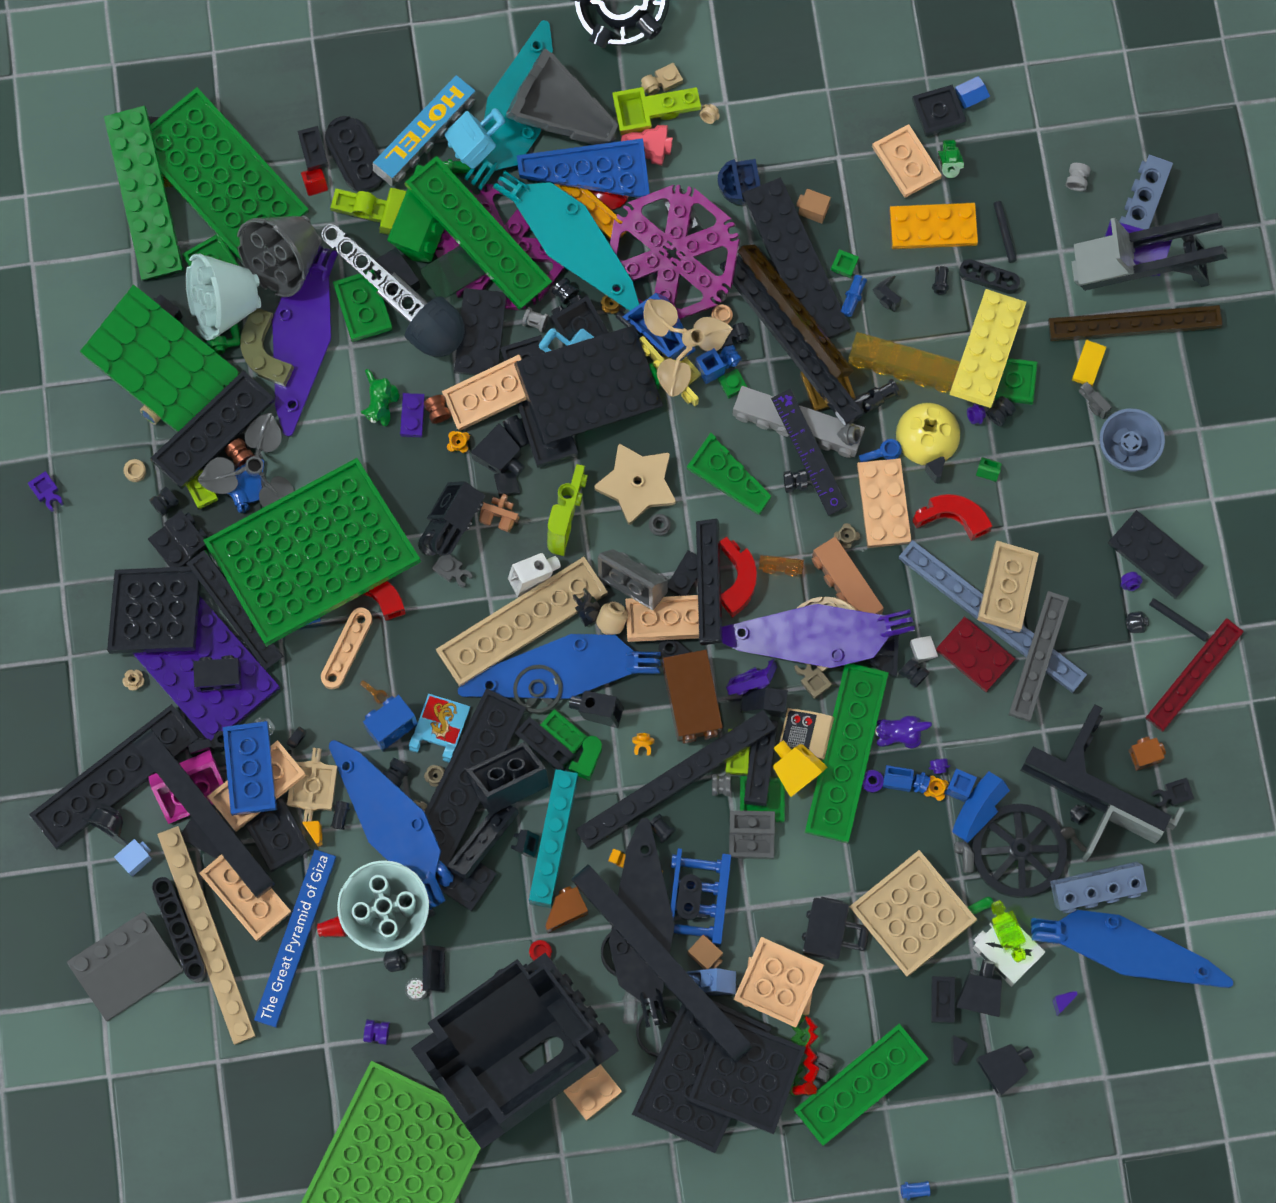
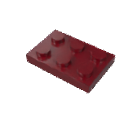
[936,616,1015,692]

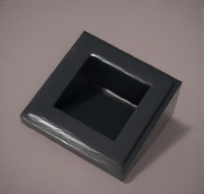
[494,472,520,498]
[951,1035,968,1066]

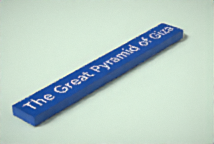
[254,850,336,1028]

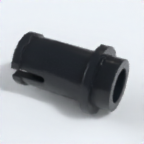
[932,266,949,295]
[330,801,351,830]

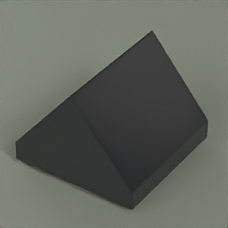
[925,457,945,484]

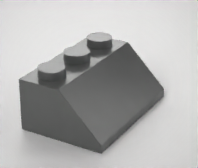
[598,549,668,610]

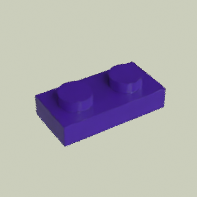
[400,393,425,438]

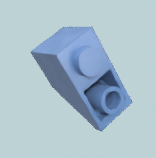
[687,968,736,996]

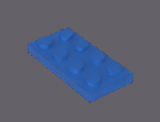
[223,721,277,816]

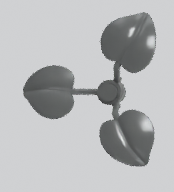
[198,413,294,508]

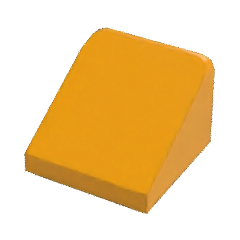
[302,821,322,847]

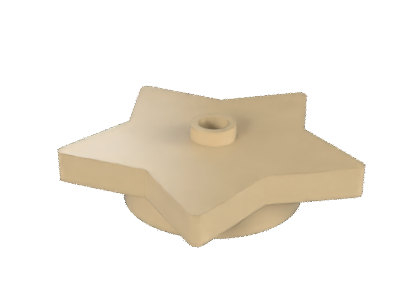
[595,444,676,525]

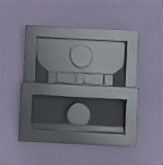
[729,811,775,859]

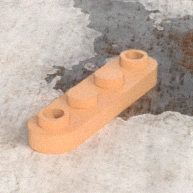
[321,608,372,689]

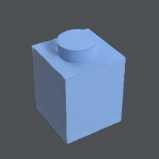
[114,839,152,877]

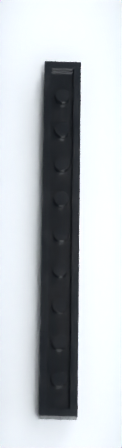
[720,255,864,426]
[575,710,776,849]

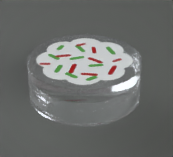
[405,978,428,1002]

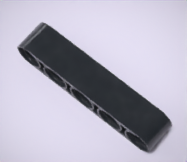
[152,877,208,983]

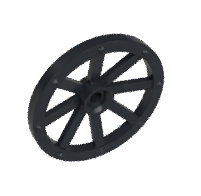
[972,804,1067,898]

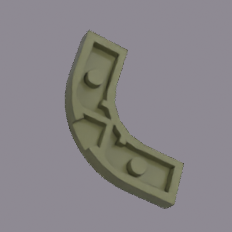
[240,308,294,387]

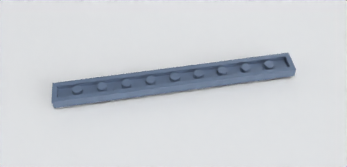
[898,540,1087,693]

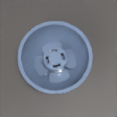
[1099,409,1165,472]

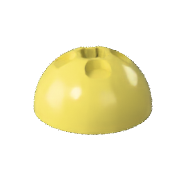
[896,403,960,465]

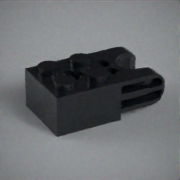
[418,481,486,556]

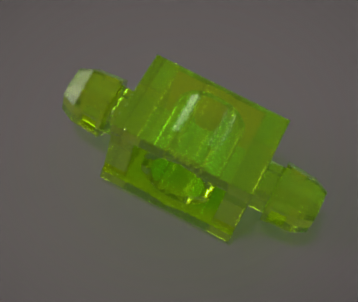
[991,900,1026,963]

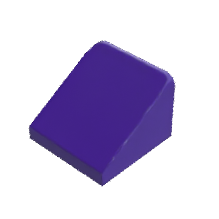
[1052,991,1078,1016]

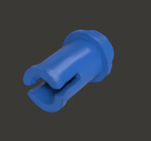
[900,1181,930,1201]

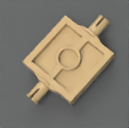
[287,748,338,822]

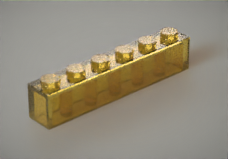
[848,332,960,392]

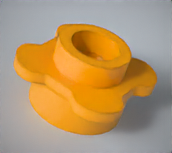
[447,431,470,453]
[924,776,949,801]

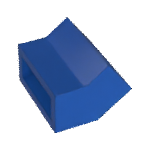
[955,76,990,109]
[882,765,914,792]

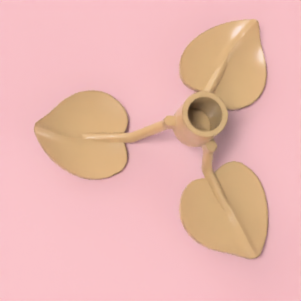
[644,299,732,397]

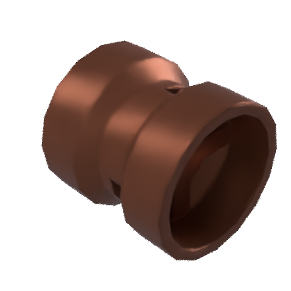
[423,395,451,424]
[224,438,254,468]

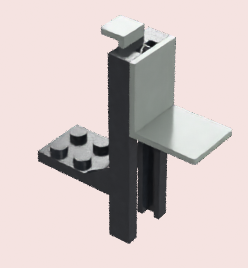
[1071,213,1228,291]
[1020,704,1184,862]

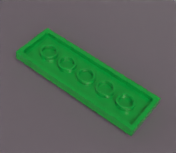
[793,1024,928,1147]

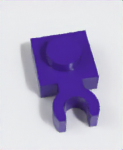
[28,471,64,512]

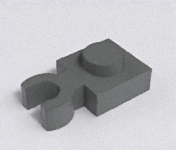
[1079,382,1112,419]
[432,554,473,588]

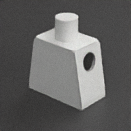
[508,553,561,597]

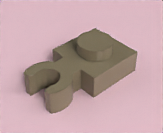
[794,663,832,699]

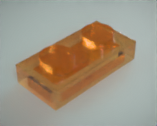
[759,555,804,576]

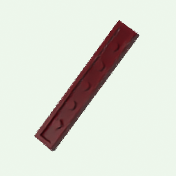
[1145,618,1244,732]

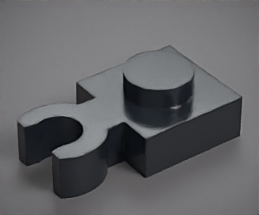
[573,588,601,627]
[1151,777,1194,808]

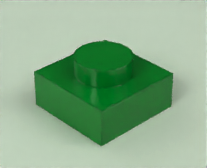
[831,249,859,278]
[718,369,747,398]

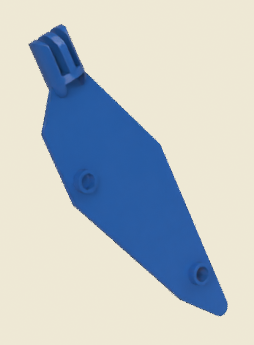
[458,634,661,699]
[329,740,446,910]
[1031,910,1233,988]

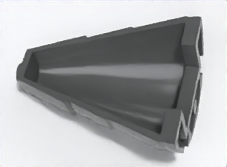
[505,48,618,145]

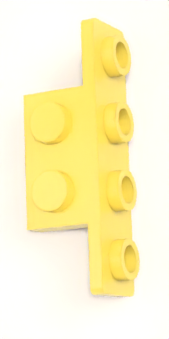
[639,336,701,406]

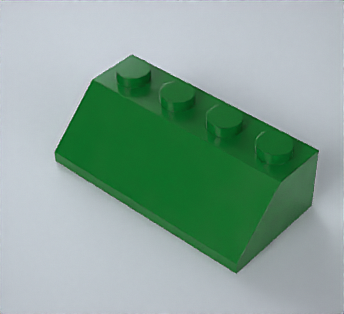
[387,165,444,262]

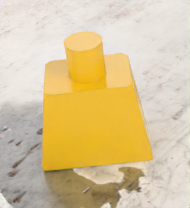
[773,740,828,797]

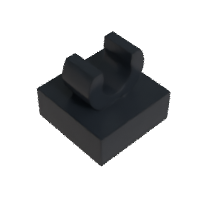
[511,829,539,858]

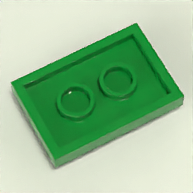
[333,269,393,342]

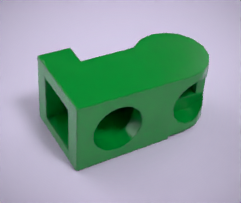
[569,736,602,781]

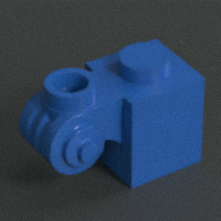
[695,345,742,384]

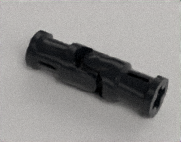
[853,379,901,415]

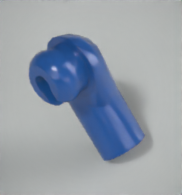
[436,860,454,887]

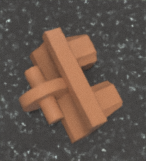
[479,494,520,533]

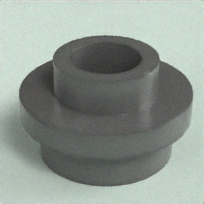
[649,514,670,536]

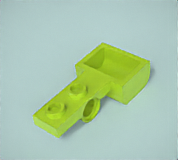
[612,87,701,136]
[330,188,407,235]
[547,464,588,556]

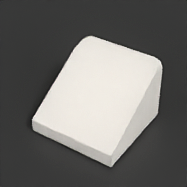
[910,636,938,663]

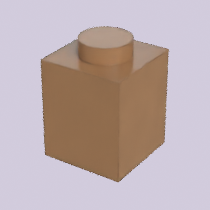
[796,189,831,224]
[688,935,723,970]

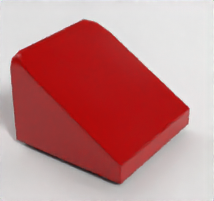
[301,168,328,196]

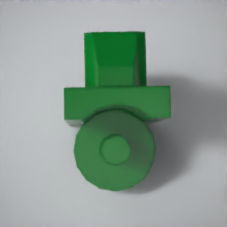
[938,140,964,178]

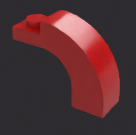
[913,494,992,541]
[720,537,757,618]
[362,581,406,621]

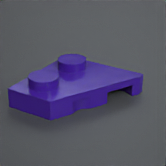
[726,659,777,695]

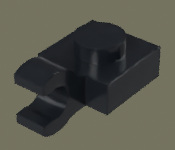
[188,731,225,757]

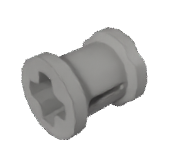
[522,307,549,333]

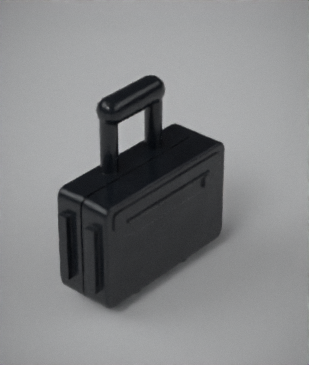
[801,896,869,961]

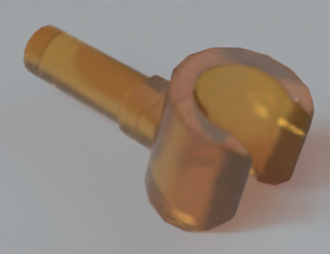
[360,680,387,704]

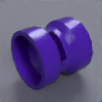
[363,1019,390,1045]

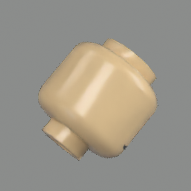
[596,602,628,635]

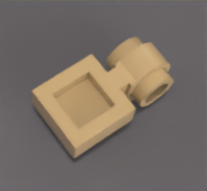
[641,63,683,96]

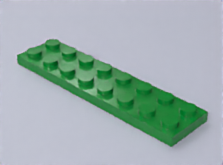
[104,106,184,281]
[404,156,552,310]
[805,663,889,843]

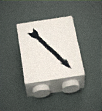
[973,914,1045,987]

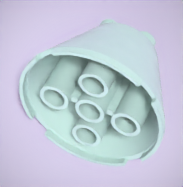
[186,254,261,340]
[337,861,429,952]

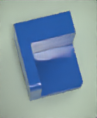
[945,769,977,802]

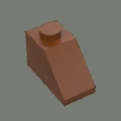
[545,886,588,933]

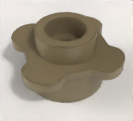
[834,523,860,549]

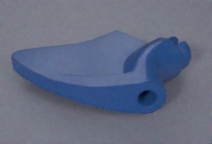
[227,459,264,513]

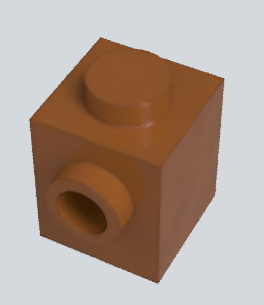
[1128,737,1166,771]

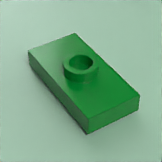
[540,709,587,754]

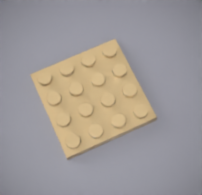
[849,850,977,977]

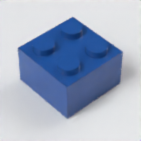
[363,695,418,752]

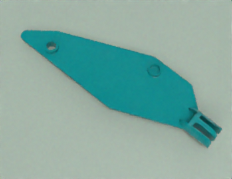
[464,20,553,190]
[493,171,639,311]

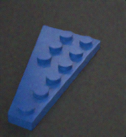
[517,138,650,198]

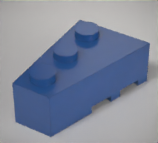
[623,292,696,361]

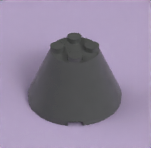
[237,215,322,297]

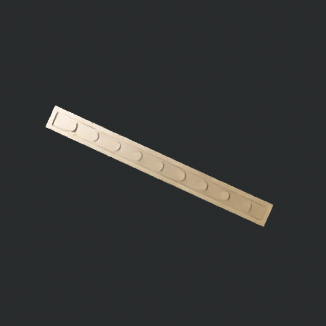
[157,826,256,1045]

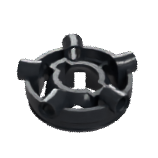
[570,0,670,49]

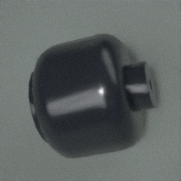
[1126,611,1149,633]
[383,949,408,972]

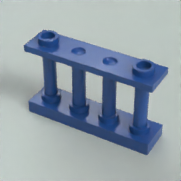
[671,848,731,947]

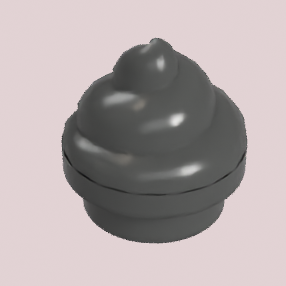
[837,424,861,446]

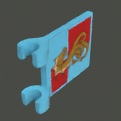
[409,694,470,763]

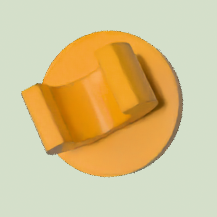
[632,733,654,755]

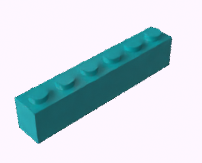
[529,769,578,909]

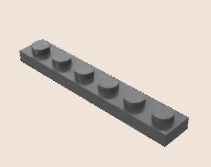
[1009,591,1069,722]

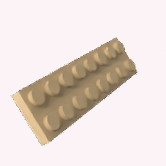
[436,557,608,687]

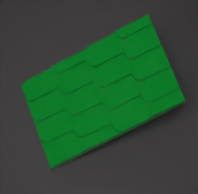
[80,284,240,432]

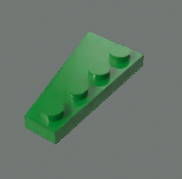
[687,433,771,515]

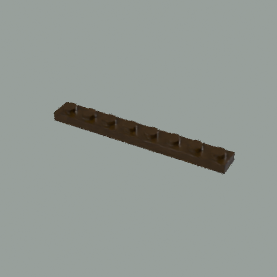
[738,244,854,378]
[1048,305,1222,341]

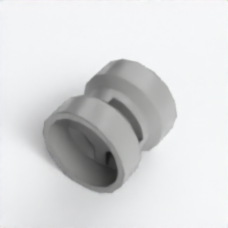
[1066,163,1091,191]

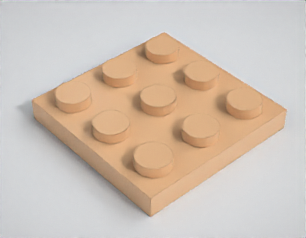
[734,937,824,1027]

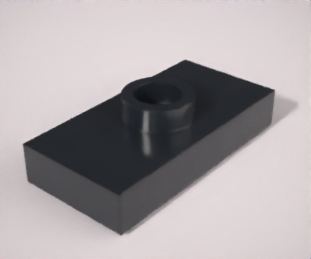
[422,945,445,993]

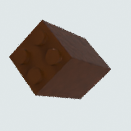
[662,649,723,744]

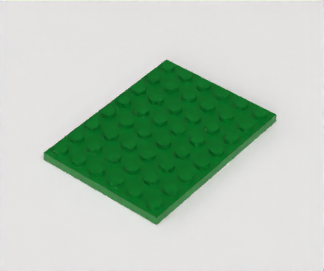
[203,458,421,647]

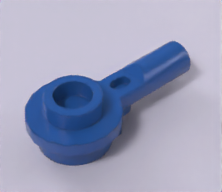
[859,439,902,462]

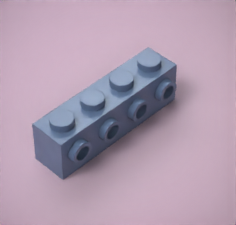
[1050,861,1147,913]

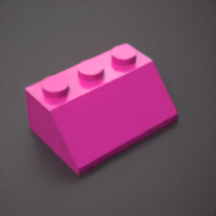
[148,750,224,824]

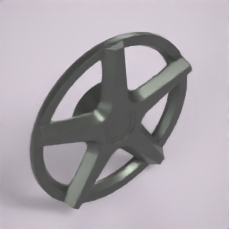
[513,665,563,714]

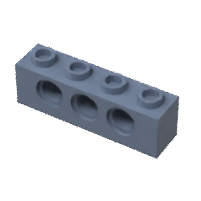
[1119,155,1173,229]

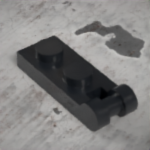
[515,716,576,771]

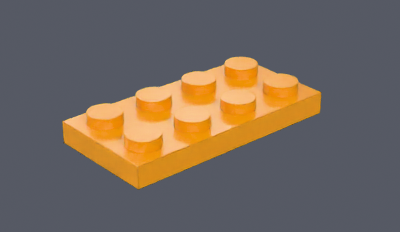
[890,203,978,249]

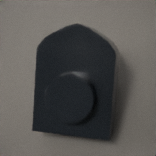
[872,276,901,312]

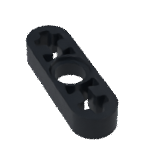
[959,259,1020,294]

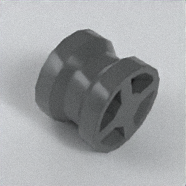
[712,774,730,796]

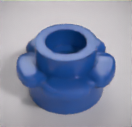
[912,772,930,793]

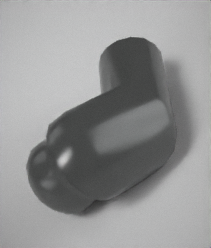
[954,841,974,872]

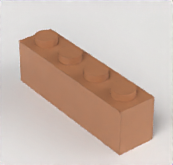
[812,536,884,615]

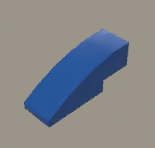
[952,771,1010,843]

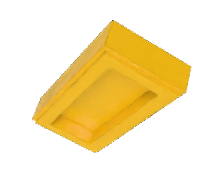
[1072,340,1106,386]

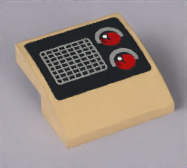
[780,708,834,760]

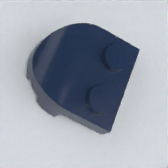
[717,159,760,205]

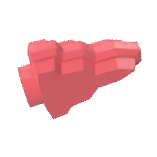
[621,125,673,166]

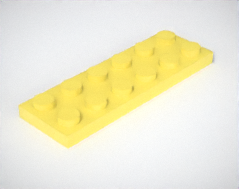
[949,289,1026,408]

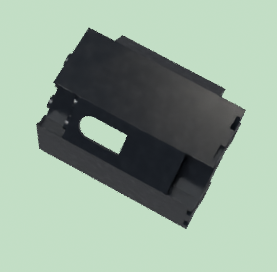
[411,953,619,1149]

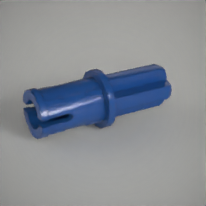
[841,275,867,317]

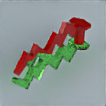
[789,1015,820,1096]

